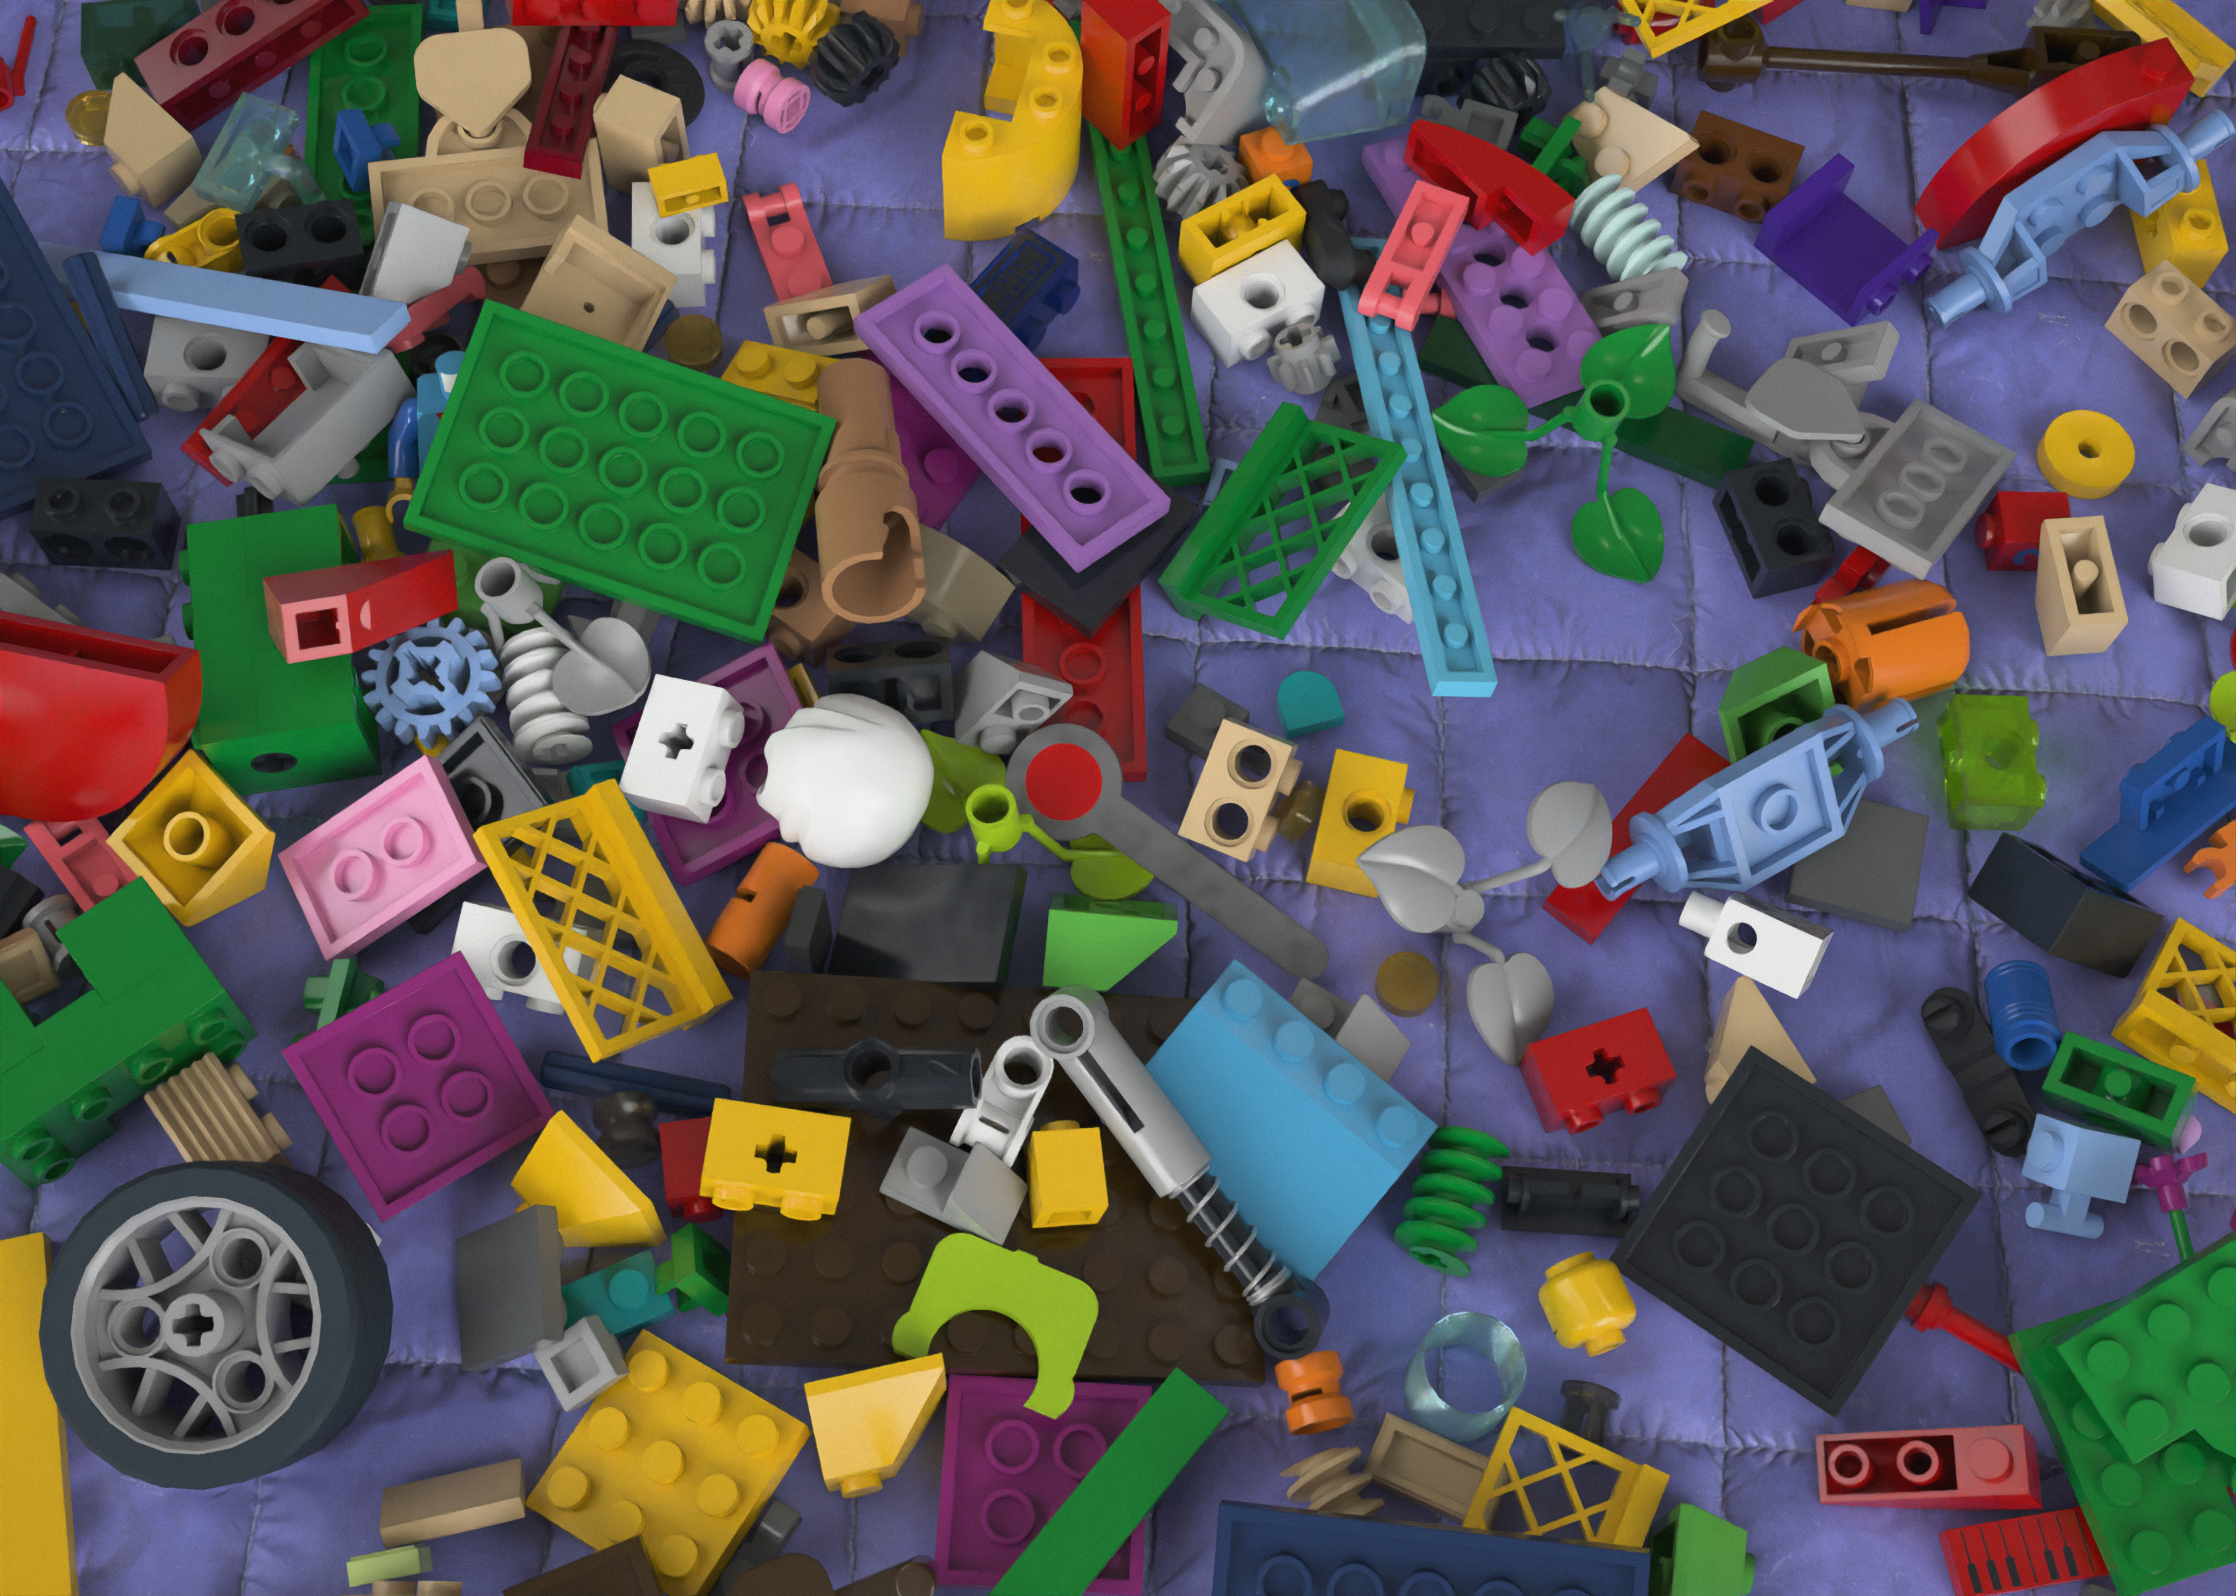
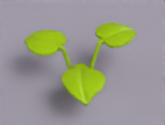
[919,729,1155,901]

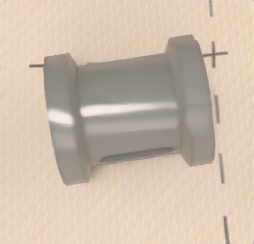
[704,19,755,93]
[22,894,84,979]

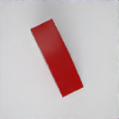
[1403,119,1576,256]

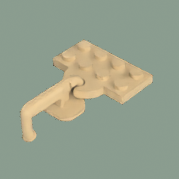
[368,0,610,266]

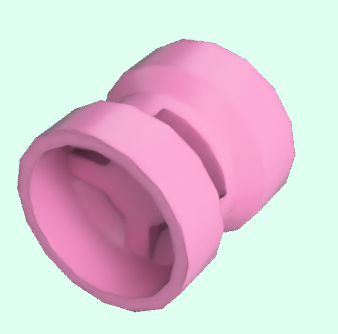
[733,58,811,134]

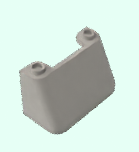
[1052,0,1284,146]

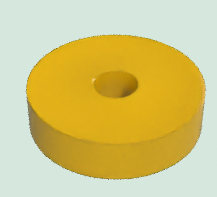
[2037,410,2135,499]

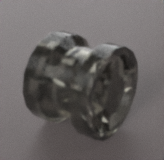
[591,1091,662,1169]

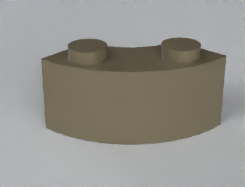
[905,523,1015,644]

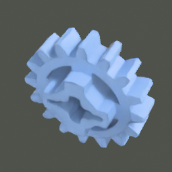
[361,617,502,749]

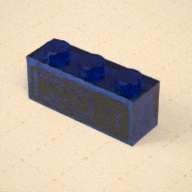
[923,226,1081,383]

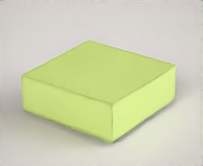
[346,1543,433,1587]

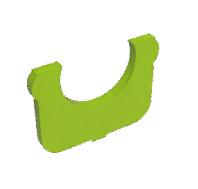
[892,1233,1098,1420]

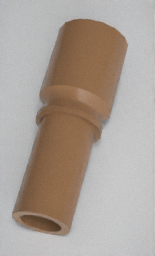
[814,358,927,624]

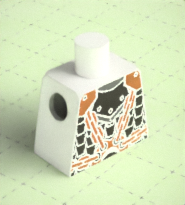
[1678,891,1834,999]

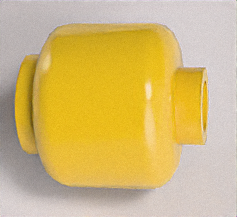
[1538,1252,1637,1357]

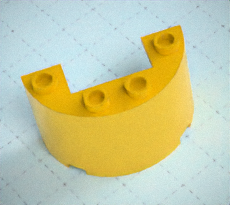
[942,0,1083,241]

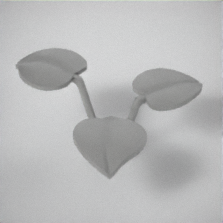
[419,557,652,718]
[1355,781,1612,1066]

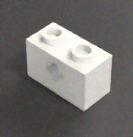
[619,674,745,824]

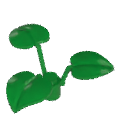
[1431,324,1676,584]

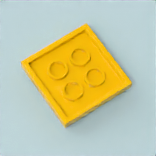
[526,1329,812,1596]

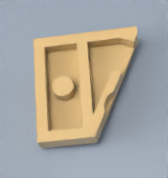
[1560,86,1700,192]

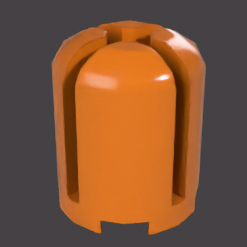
[1792,578,1970,716]

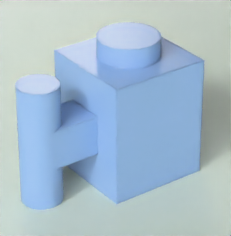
[2021,1113,2141,1239]

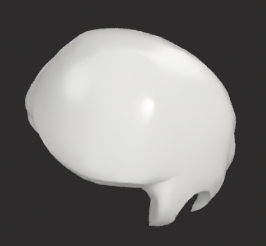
[756,694,934,868]

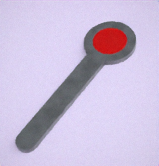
[1005,723,1329,980]

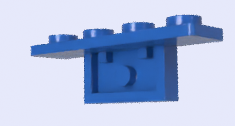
[2079,715,2236,892]

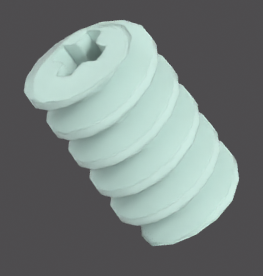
[1569,174,1688,282]

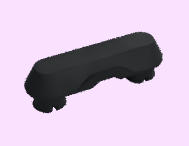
[1292,179,1376,291]
[1921,987,2036,1157]

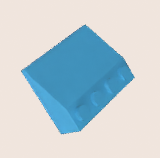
[1100,958,1438,1281]

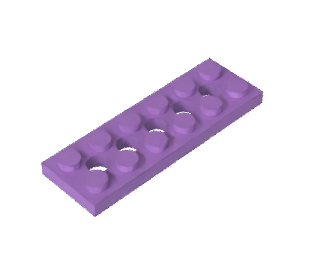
[1361,131,1603,409]
[854,263,1171,573]

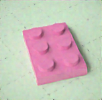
[277,754,488,963]

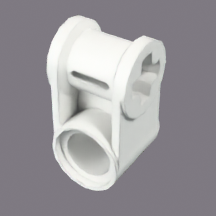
[949,1035,1054,1169]

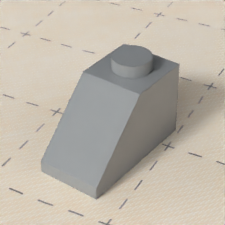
[359,201,471,306]

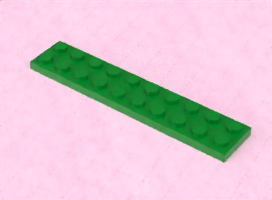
[302,4,427,485]

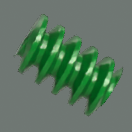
[1393,1126,1510,1277]

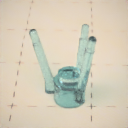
[1553,0,1642,103]

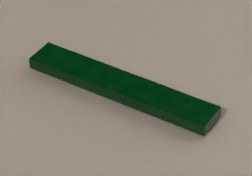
[1417,314,1755,490]

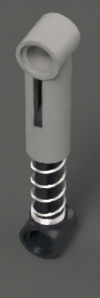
[1030,984,1330,1360]

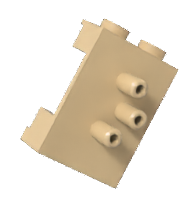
[520,214,678,352]

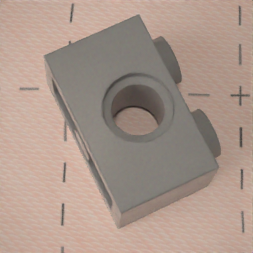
[144,316,277,412]

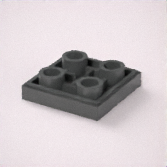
[1784,798,1929,933]
[457,1204,567,1372]

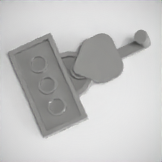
[1675,309,2018,581]

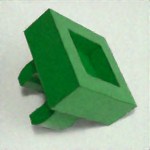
[654,1222,731,1317]

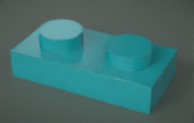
[561,1249,677,1340]

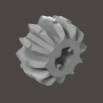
[1152,135,1250,220]

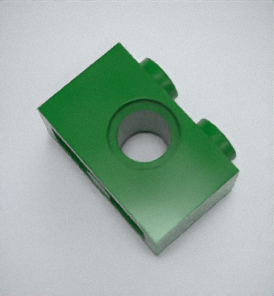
[2042,1030,2198,1155]

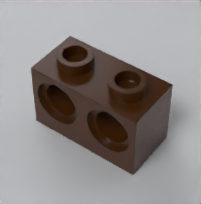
[1669,110,1805,225]

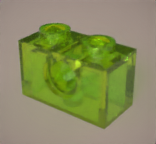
[1937,694,2047,831]

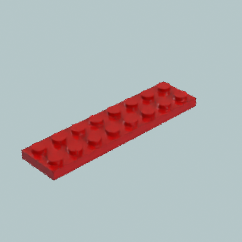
[1019,358,1147,782]

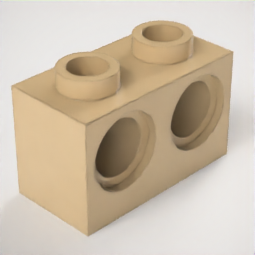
[2104,259,2236,400]
[1178,717,1303,863]

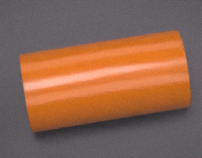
[703,842,820,981]

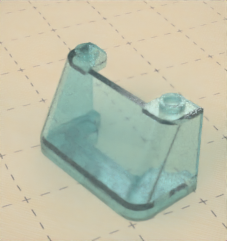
[1213,0,1427,146]

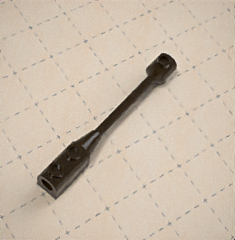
[1697,14,2141,99]

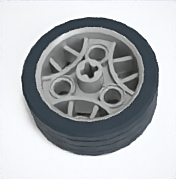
[39,1160,394,1490]

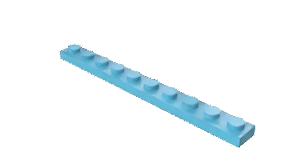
[1337,237,1498,697]

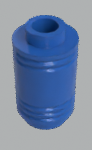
[1984,960,2062,1071]

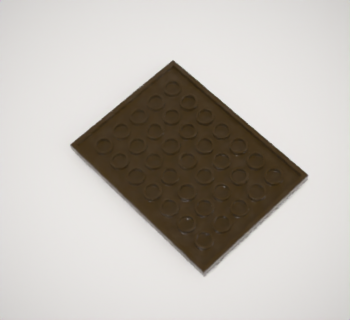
[724,969,1265,1388]

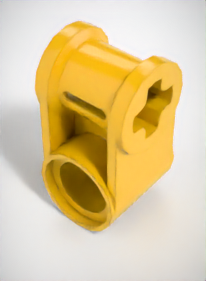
[144,207,244,273]

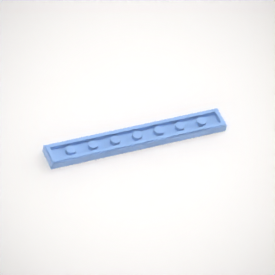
[37,241,411,354]

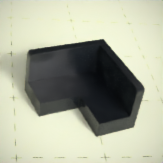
[1968,832,2164,979]

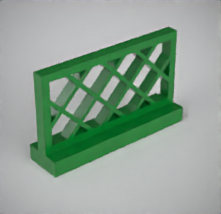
[1158,401,1408,640]

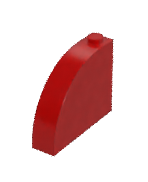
[1914,37,2196,251]
[0,610,203,822]

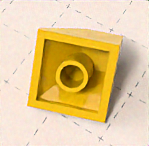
[510,1109,667,1247]
[804,1353,947,1498]

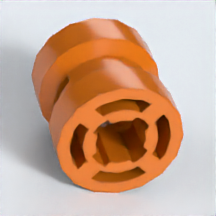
[1274,1350,1355,1436]

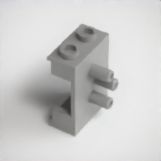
[199,341,417,507]

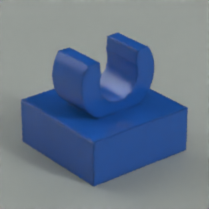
[332,108,401,192]
[99,195,169,258]

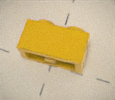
[647,152,729,218]

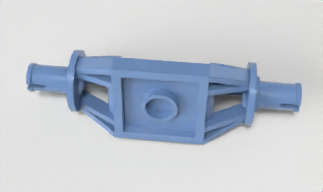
[1924,108,2236,330]
[1594,696,1919,901]

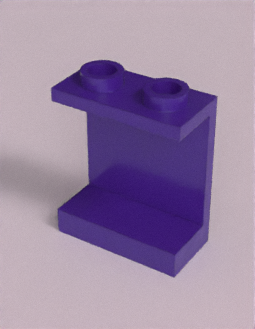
[1753,153,1940,327]

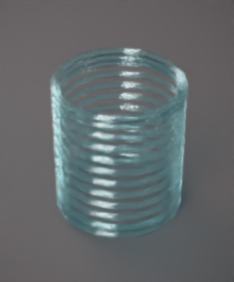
[1402,1311,1527,1444]

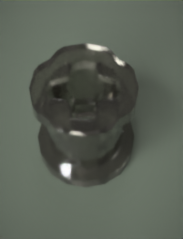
[1546,1379,1621,1465]

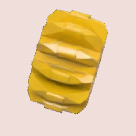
[747,0,840,71]

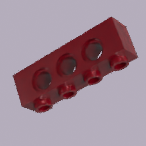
[134,0,371,133]

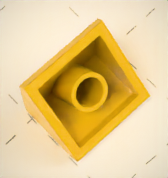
[106,748,276,927]

